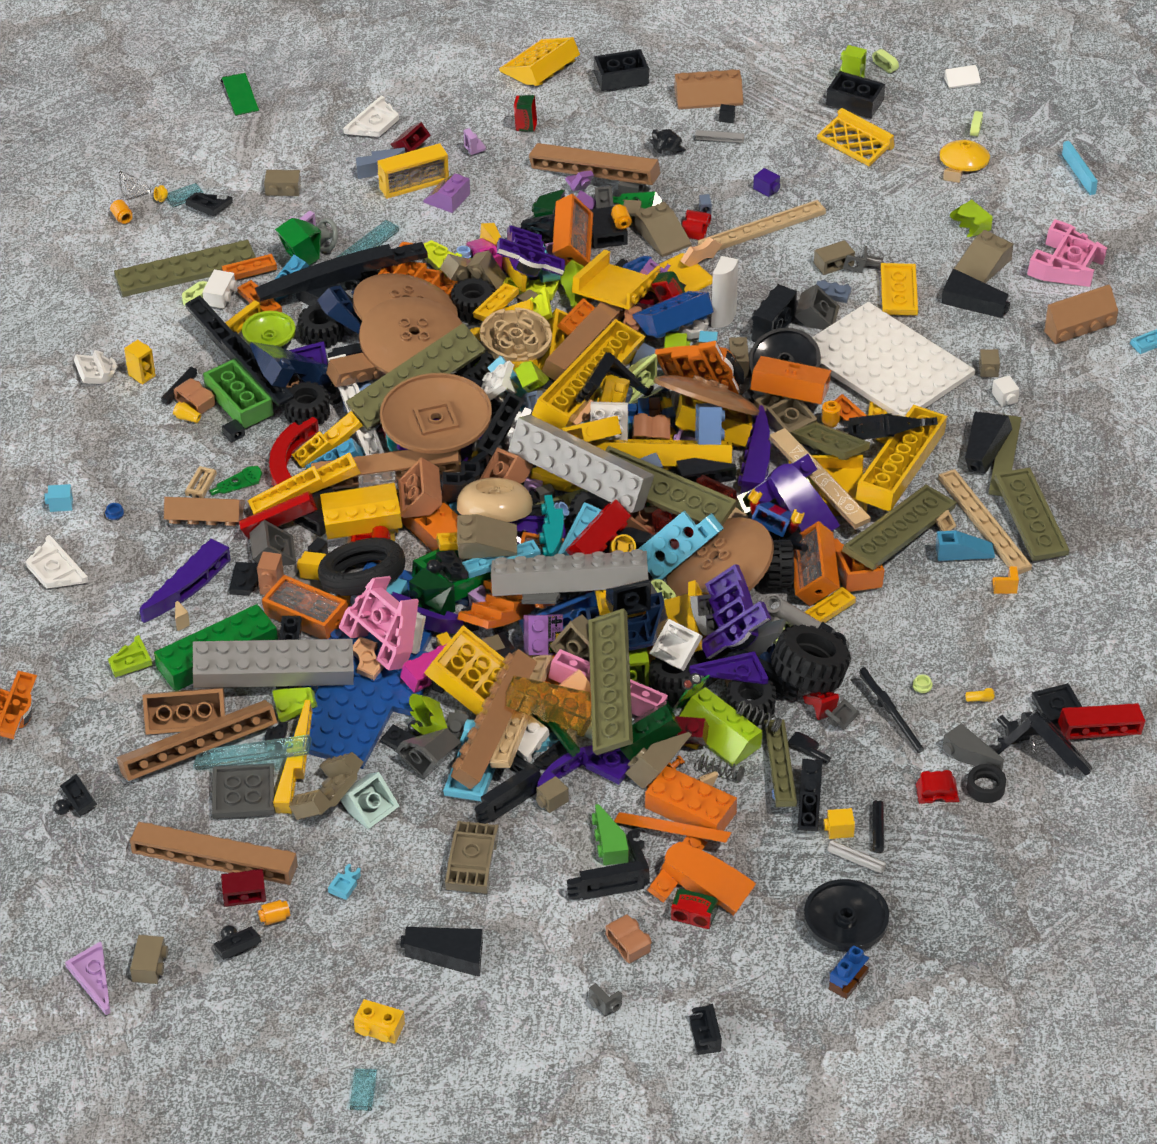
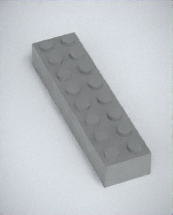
[508,414,654,513]
[491,549,648,596]
[193,639,354,688]

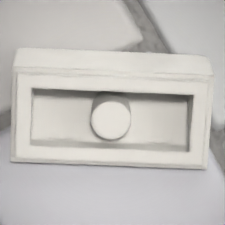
[944,65,981,89]

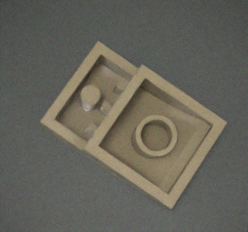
[754,393,817,433]

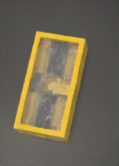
[377,143,449,199]

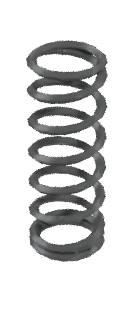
[736,700,782,733]
[698,754,745,781]

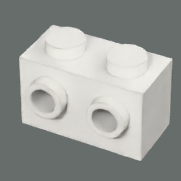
[203,270,237,308]

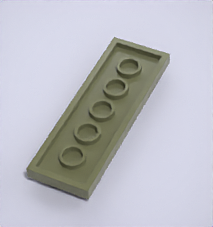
[994,468,1069,561]

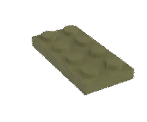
[790,422,870,460]

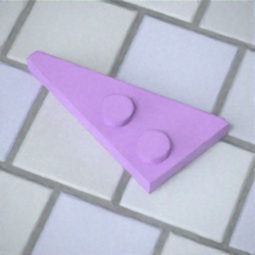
[65,942,111,1015]

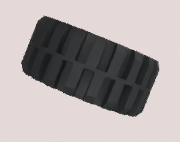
[771,624,851,694]

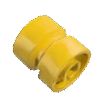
[609,534,636,553]

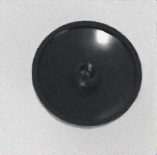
[749,328,821,374]
[804,879,889,952]

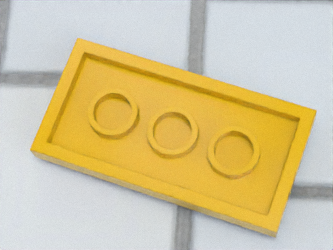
[880,263,918,315]

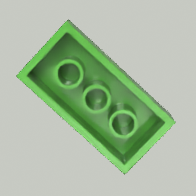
[203,359,274,428]

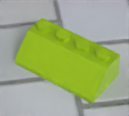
[680,687,762,767]

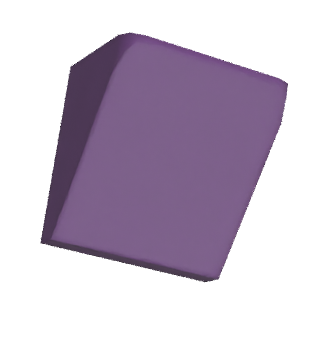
[577,190,596,209]

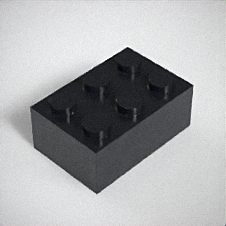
[594,49,649,91]
[826,71,885,118]
[751,284,797,342]

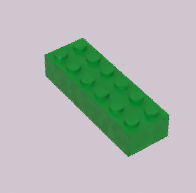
[154,604,278,691]

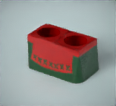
[513,95,537,132]
[651,271,685,302]
[671,889,718,929]

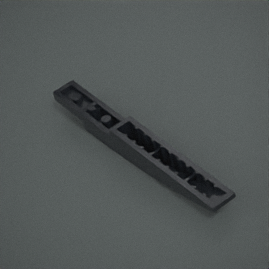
[255,242,428,301]
[185,295,294,406]

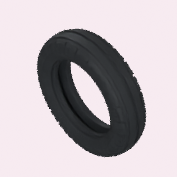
[318,538,406,596]

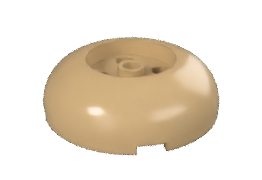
[480,308,552,361]
[457,478,533,522]

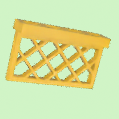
[817,108,895,167]

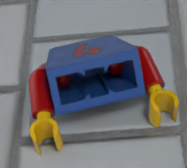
[748,488,805,537]

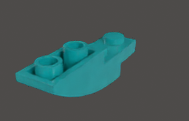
[539,495,564,557]

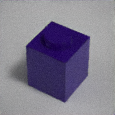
[753,168,780,197]

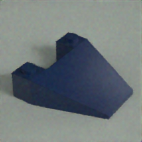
[317,285,362,334]
[249,342,332,390]
[586,592,668,651]

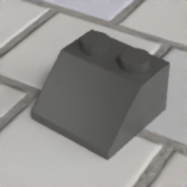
[795,284,840,330]
[250,520,296,566]

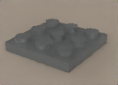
[212,763,275,819]

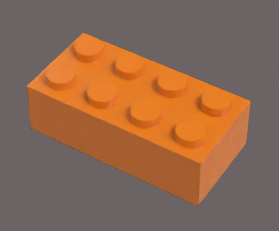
[645,766,737,831]

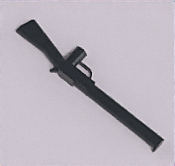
[859,667,924,753]

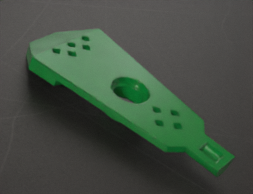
[613,192,662,209]
[209,466,262,496]

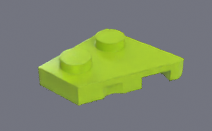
[108,635,152,678]
[272,687,317,722]

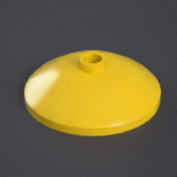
[939,140,990,171]

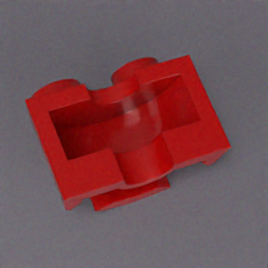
[682,209,712,240]
[916,770,959,804]

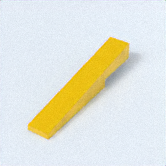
[480,223,527,292]
[247,452,361,514]
[273,700,313,814]

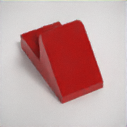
[803,692,839,720]

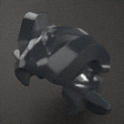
[647,129,686,155]

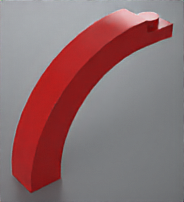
[269,417,319,487]

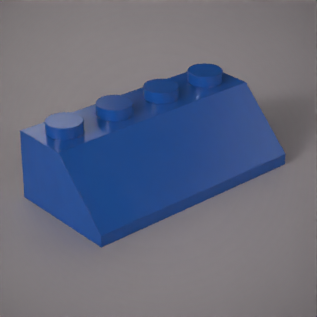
[632,291,714,338]
[518,591,598,635]

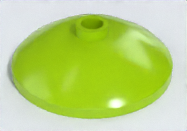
[242,311,296,347]

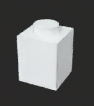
[992,375,1020,407]

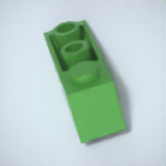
[591,804,628,866]

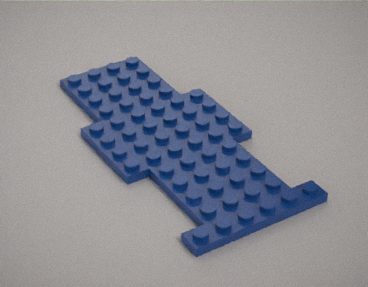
[288,561,469,769]

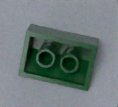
[620,700,682,761]

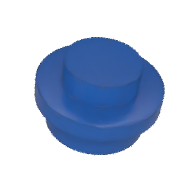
[105,503,124,520]

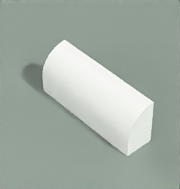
[711,256,738,328]

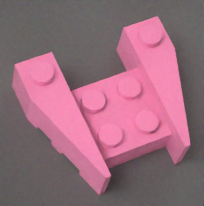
[1027,219,1107,287]
[339,576,419,670]

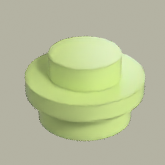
[912,674,933,693]

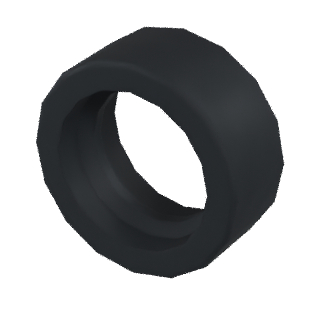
[966,764,1007,803]

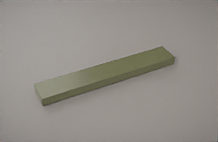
[989,414,1022,496]
[764,719,797,807]

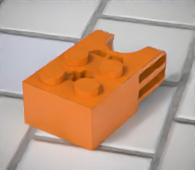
[834,538,885,592]

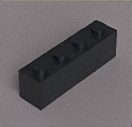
[471,392,525,459]

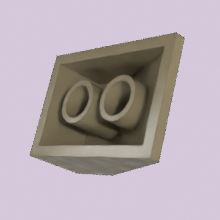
[635,202,691,257]
[954,230,1014,283]
[457,514,517,559]
[550,614,590,662]
[625,732,692,789]

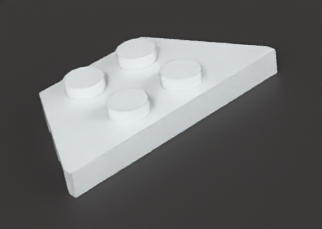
[343,95,399,137]
[26,535,88,589]
[516,716,550,762]

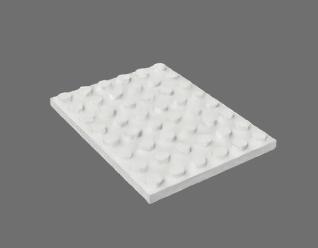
[812,302,975,417]

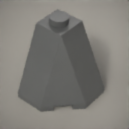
[396,728,461,779]

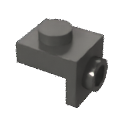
[825,699,860,731]
[447,710,471,739]
[588,983,622,1017]

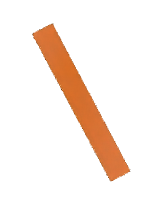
[614,812,732,843]

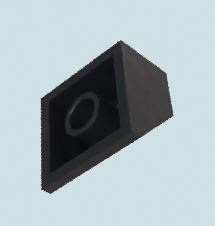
[606,579,651,615]

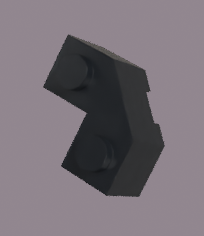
[441,461,480,502]

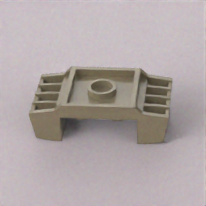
[289,752,363,820]
[445,821,499,894]

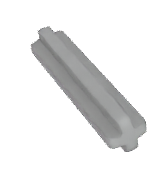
[695,130,744,143]
[827,841,886,873]

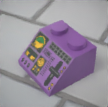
[423,173,470,213]
[524,615,563,655]

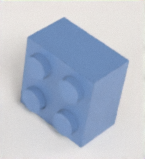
[695,403,725,445]

